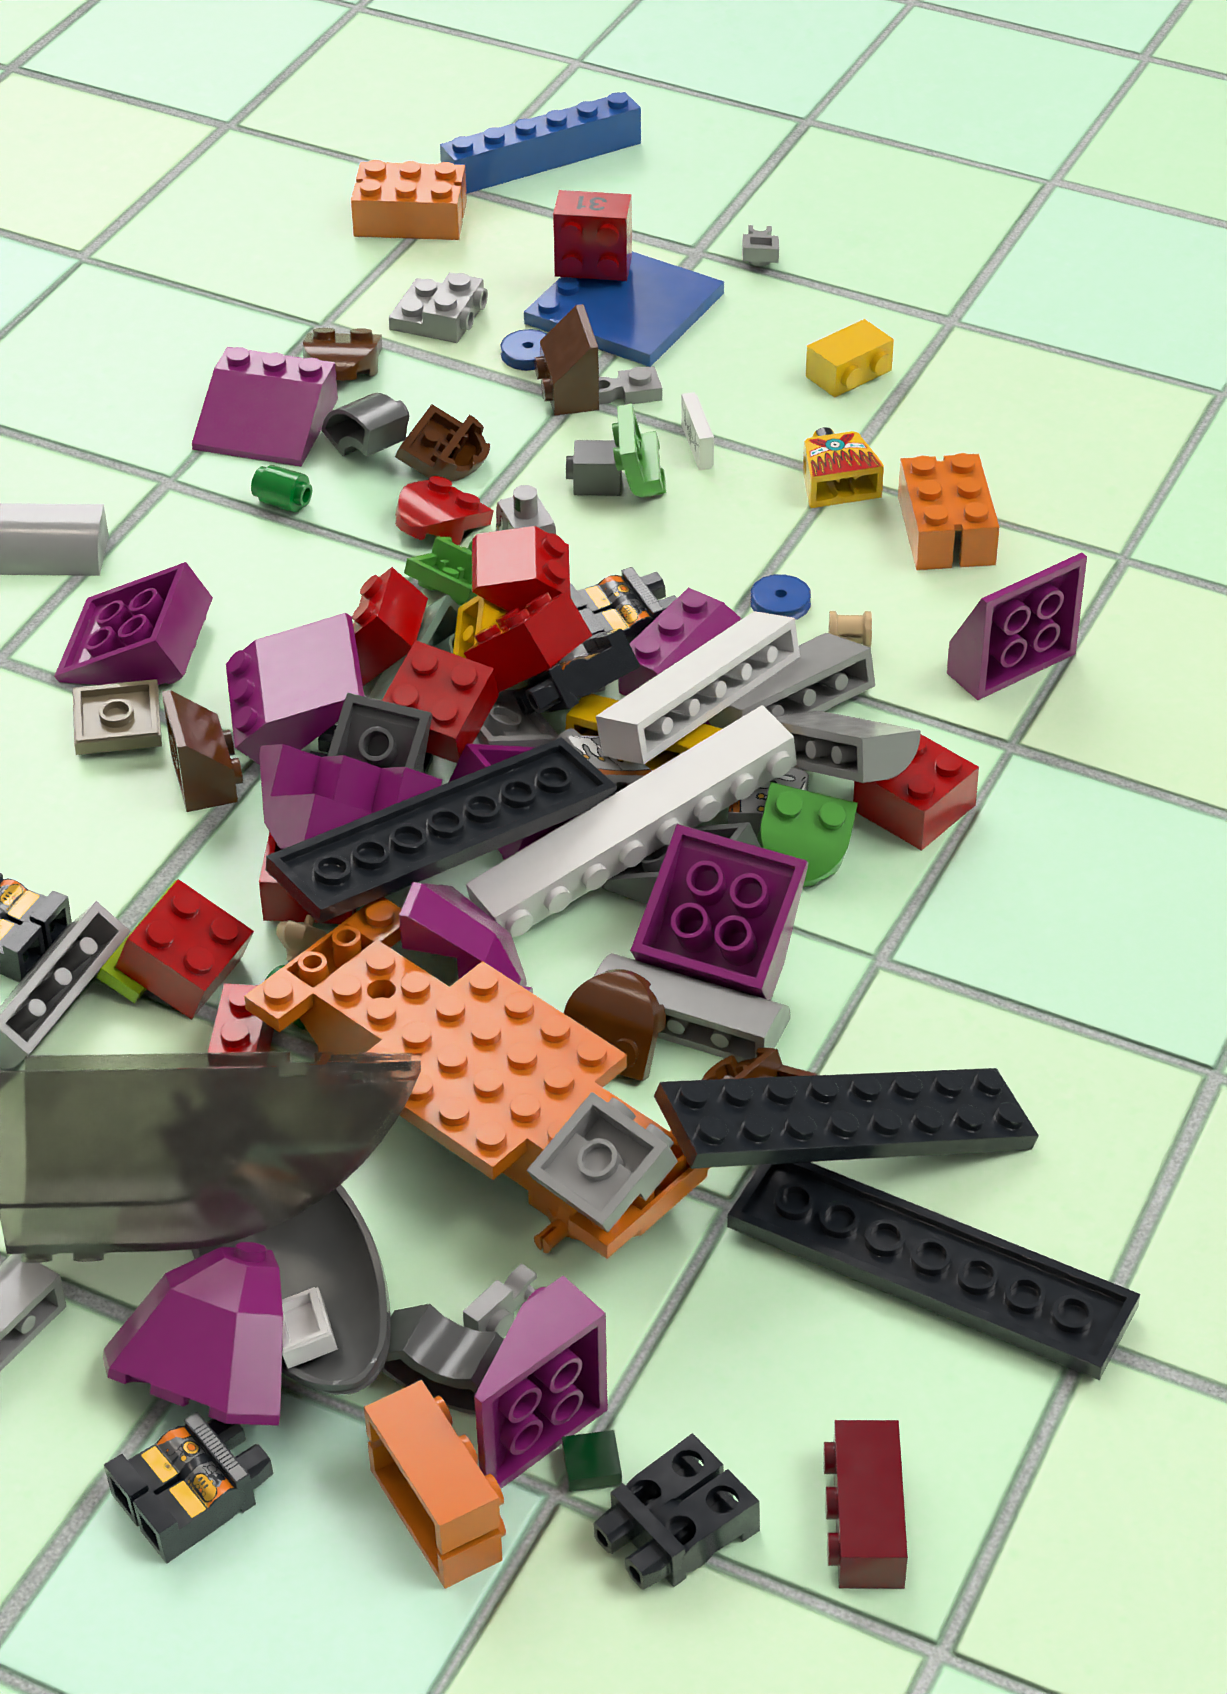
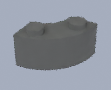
[322,393,410,457]
[382,1303,504,1414]

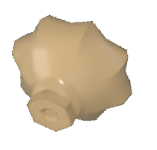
[276,915,327,962]

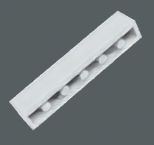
[596,611,800,765]

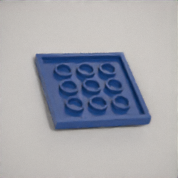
[524,251,724,367]

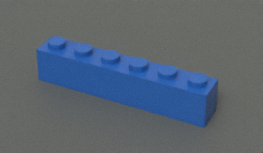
[440,92,641,194]

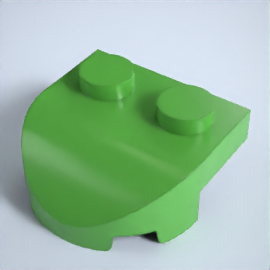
[612,403,666,498]
[404,537,477,605]
[757,782,858,887]

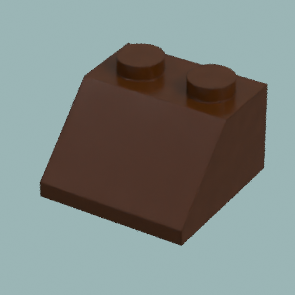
[534,304,599,416]
[162,690,243,812]

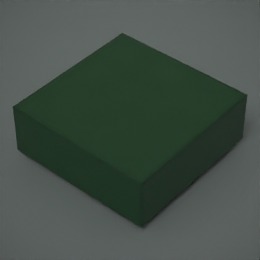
[562,1430,622,1491]

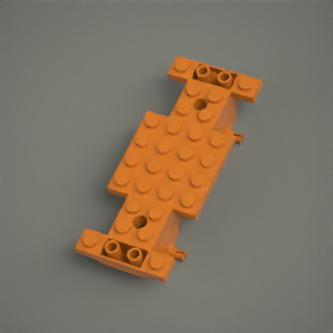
[244,897,709,1259]

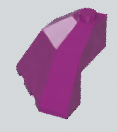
[259,744,443,849]
[399,882,533,993]
[103,1242,283,1426]

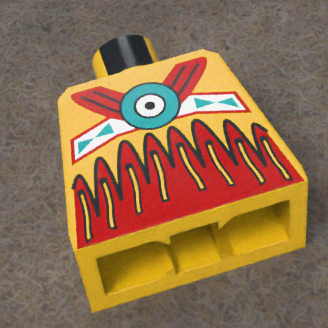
[803,427,884,509]

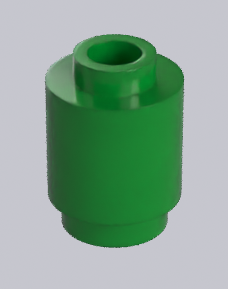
[251,465,313,512]

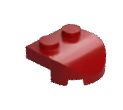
[395,476,494,545]

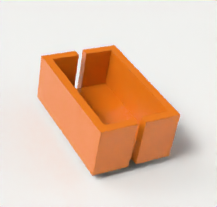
[351,160,467,240]
[898,453,1000,570]
[364,1380,506,1589]

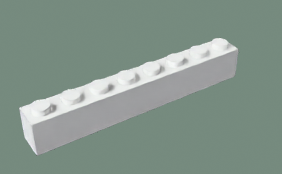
[466,705,797,938]

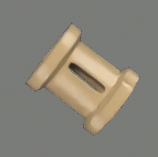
[828,611,872,648]

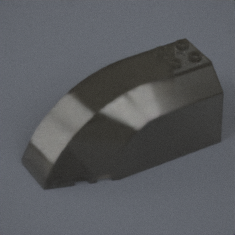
[0,1051,423,1263]

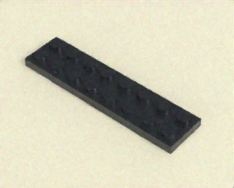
[265,737,617,924]
[654,1068,1039,1169]
[727,1162,1141,1380]

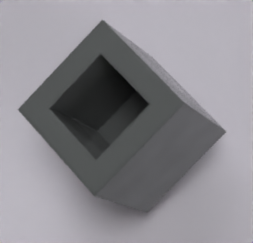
[566,440,622,496]

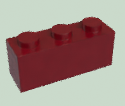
[823,1420,908,1589]

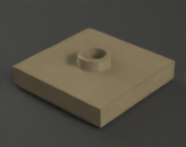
[72,679,162,755]

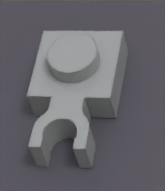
[742,225,779,266]
[599,366,662,405]
[463,1263,537,1338]

